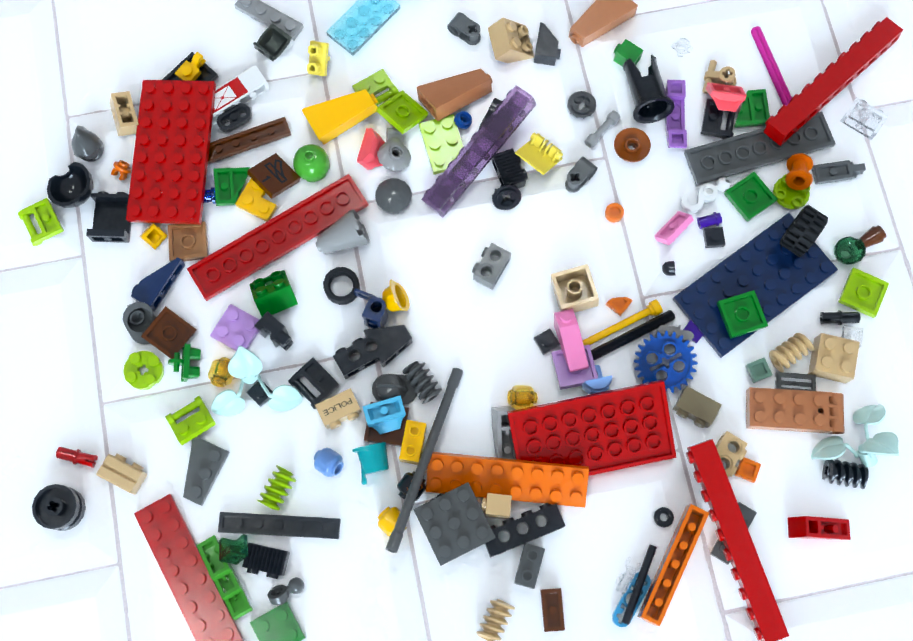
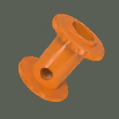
[785,153,813,190]

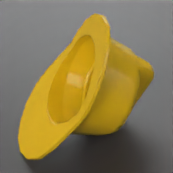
[382,279,410,312]

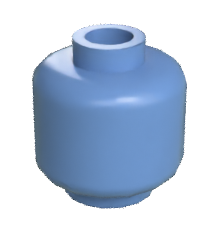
[313,447,344,477]

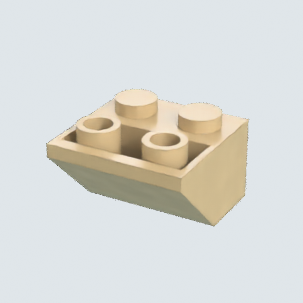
[488,17,534,63]

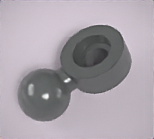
[267,577,304,605]

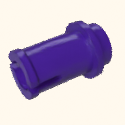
[697,212,722,229]

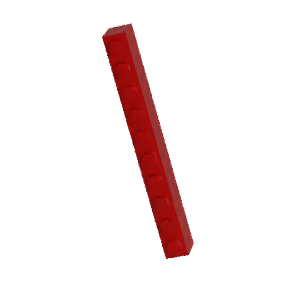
[764,17,904,146]
[686,439,789,641]

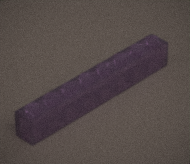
[421,85,537,218]

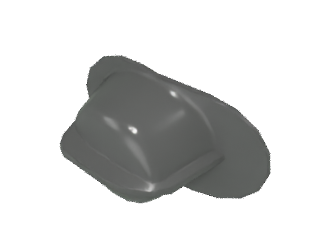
[122,302,156,345]
[372,374,418,405]

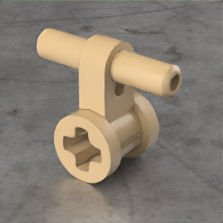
[702,60,737,94]

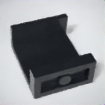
[86,191,131,243]

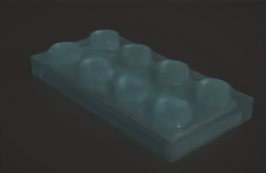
[326,0,401,56]

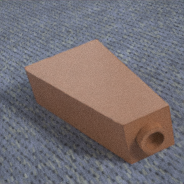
[568,0,638,47]
[416,68,493,121]

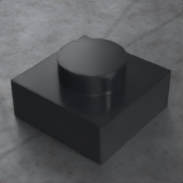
[703,227,726,249]
[533,328,560,355]
[246,382,273,407]

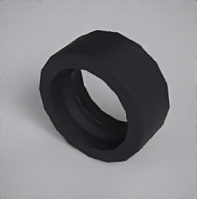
[323,267,360,305]

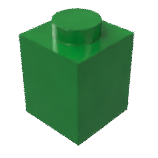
[613,39,644,67]

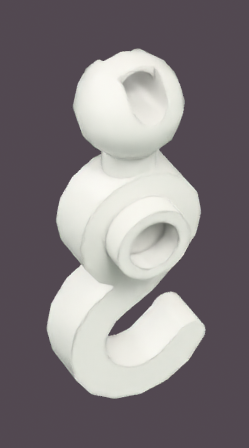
[681,177,731,213]

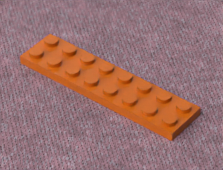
[426,452,589,508]

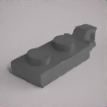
[812,160,866,185]

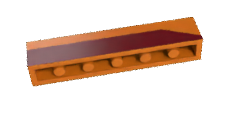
[637,504,709,626]

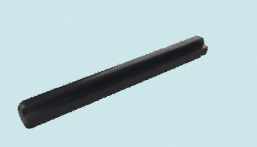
[591,310,676,360]

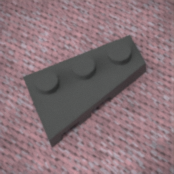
[183,437,230,506]

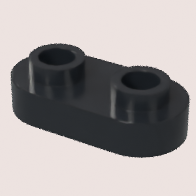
[217,103,252,132]

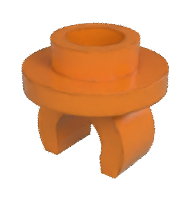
[111,160,132,180]

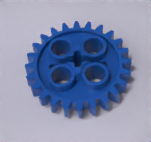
[634,330,698,393]

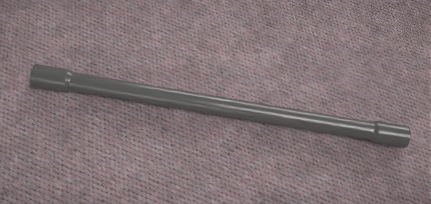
[385,368,463,553]

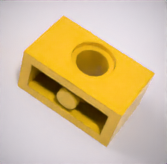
[399,420,427,465]

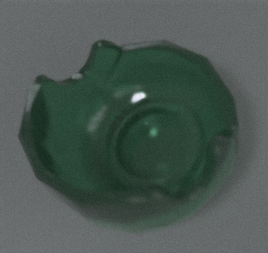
[834,236,866,265]

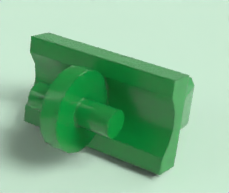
[168,344,201,382]

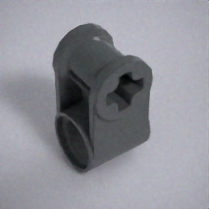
[447,12,481,45]
[565,156,598,193]

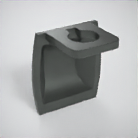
[253,23,292,62]

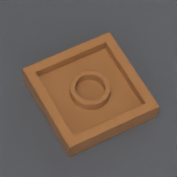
[168,221,209,262]

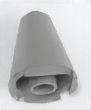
[315,209,370,254]

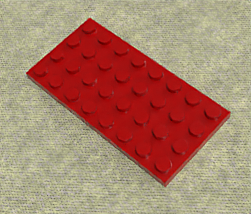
[126,80,216,224]
[507,380,677,476]

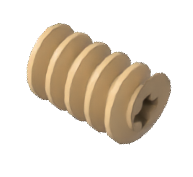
[769,333,815,372]
[476,598,515,641]

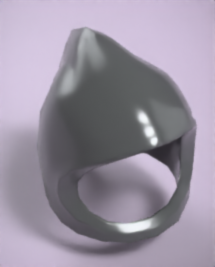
[71,125,104,162]

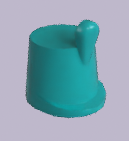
[352,442,389,485]

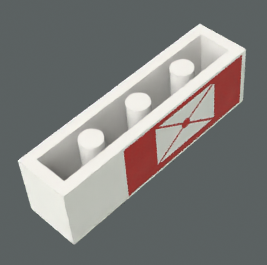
[212,65,270,126]

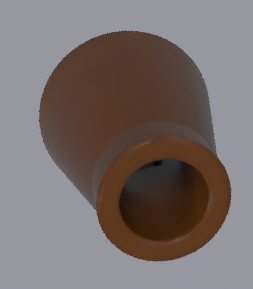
[856,225,887,250]

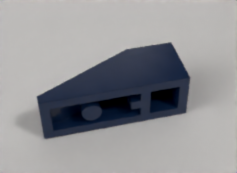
[131,257,185,312]

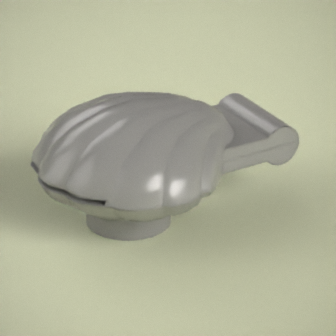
[377,128,411,172]

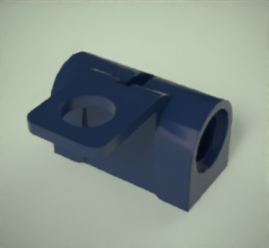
[354,288,388,328]

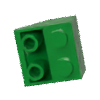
[249,270,298,317]

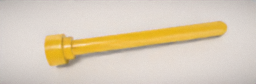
[582,299,663,345]

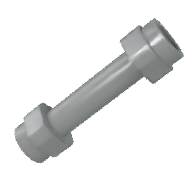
[584,110,621,148]

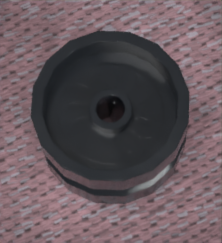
[32,484,86,531]

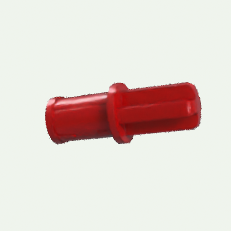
[56,447,98,468]

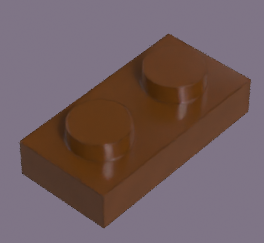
[540,588,565,632]

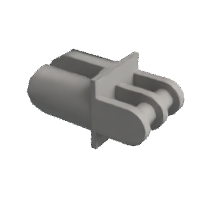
[654,325,694,348]

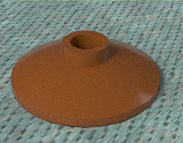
[614,128,651,162]

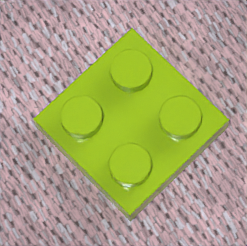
[377,90,428,134]
[838,267,889,318]

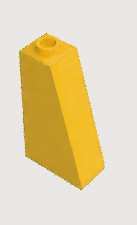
[302,89,379,145]

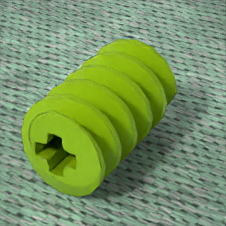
[257,465,297,510]

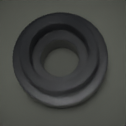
[653,507,674,528]

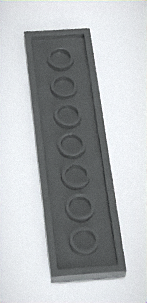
[684,111,836,186]

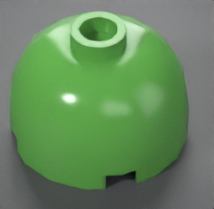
[293,144,330,182]

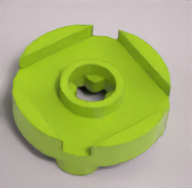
[123,351,164,390]

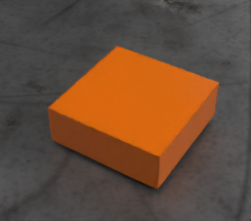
[735,457,761,483]

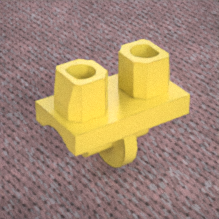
[307,40,330,76]

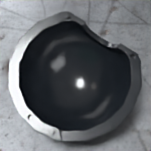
[47,162,93,208]

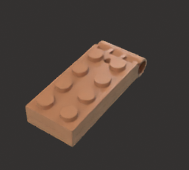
[746,387,845,434]

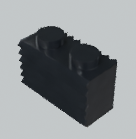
[492,148,528,188]
[242,543,290,579]

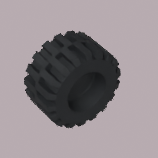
[780,204,828,257]

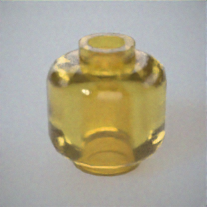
[208,357,234,387]
[507,385,538,410]

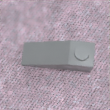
[491,406,516,460]

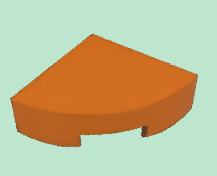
[605,297,633,316]

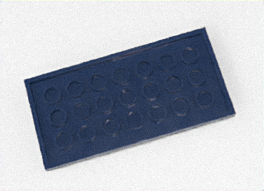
[673,213,838,358]

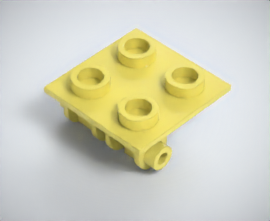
[515,132,563,175]

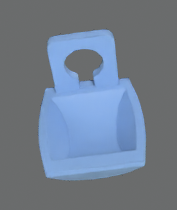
[582,365,613,394]

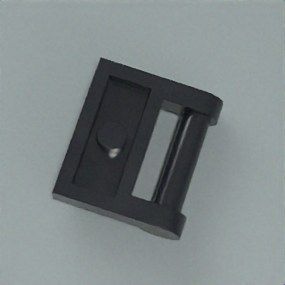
[700,98,738,139]
[288,357,340,409]

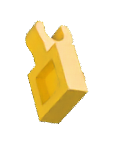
[174,52,206,81]

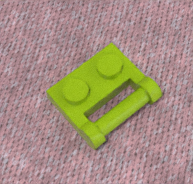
[352,69,399,106]
[18,198,64,246]
[165,396,216,445]

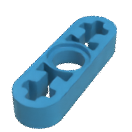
[612,572,651,627]

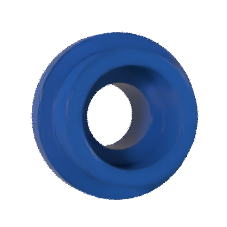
[454,111,472,129]

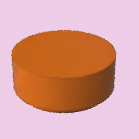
[605,203,624,223]

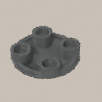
[375,178,412,214]

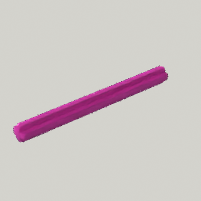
[751,26,792,106]

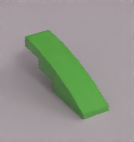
[196,535,253,620]

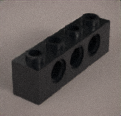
[485,503,566,558]

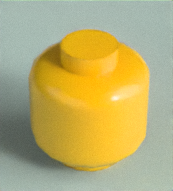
[377,506,407,537]

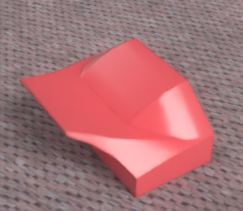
[705,82,747,112]
[357,128,385,170]

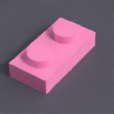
[654,211,694,245]

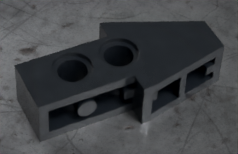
[333,325,413,380]

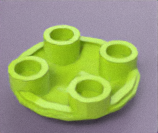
[773,174,810,210]

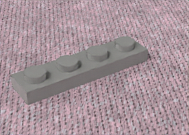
[234,0,304,41]

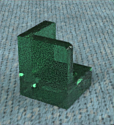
[219,534,248,565]

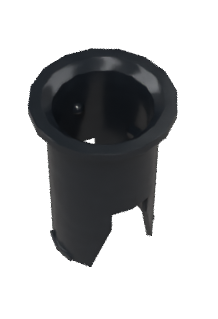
[623,54,675,124]

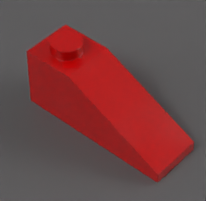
[787,516,851,540]

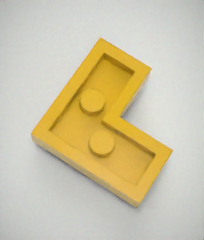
[235,179,278,222]

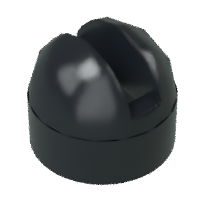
[662,261,676,276]

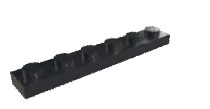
[218,512,341,539]

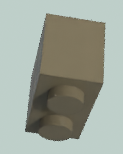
[673,386,722,428]

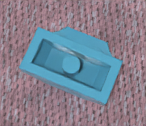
[362,395,406,435]

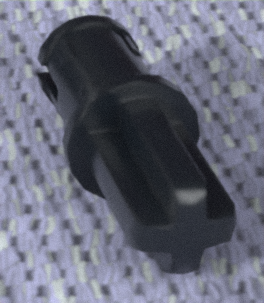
[820,310,861,325]

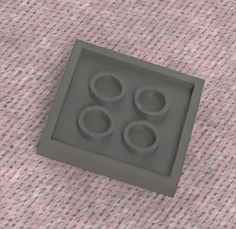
[413,482,496,566]

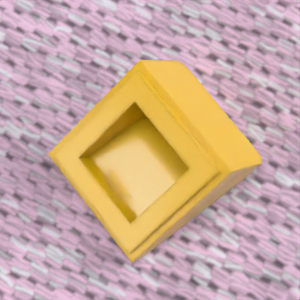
[139,223,167,249]

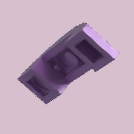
[665,79,687,148]

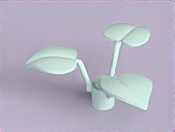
[211,346,303,416]
[811,404,899,467]

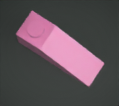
[554,309,589,372]

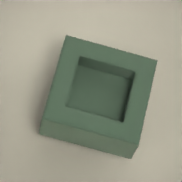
[745,357,773,383]

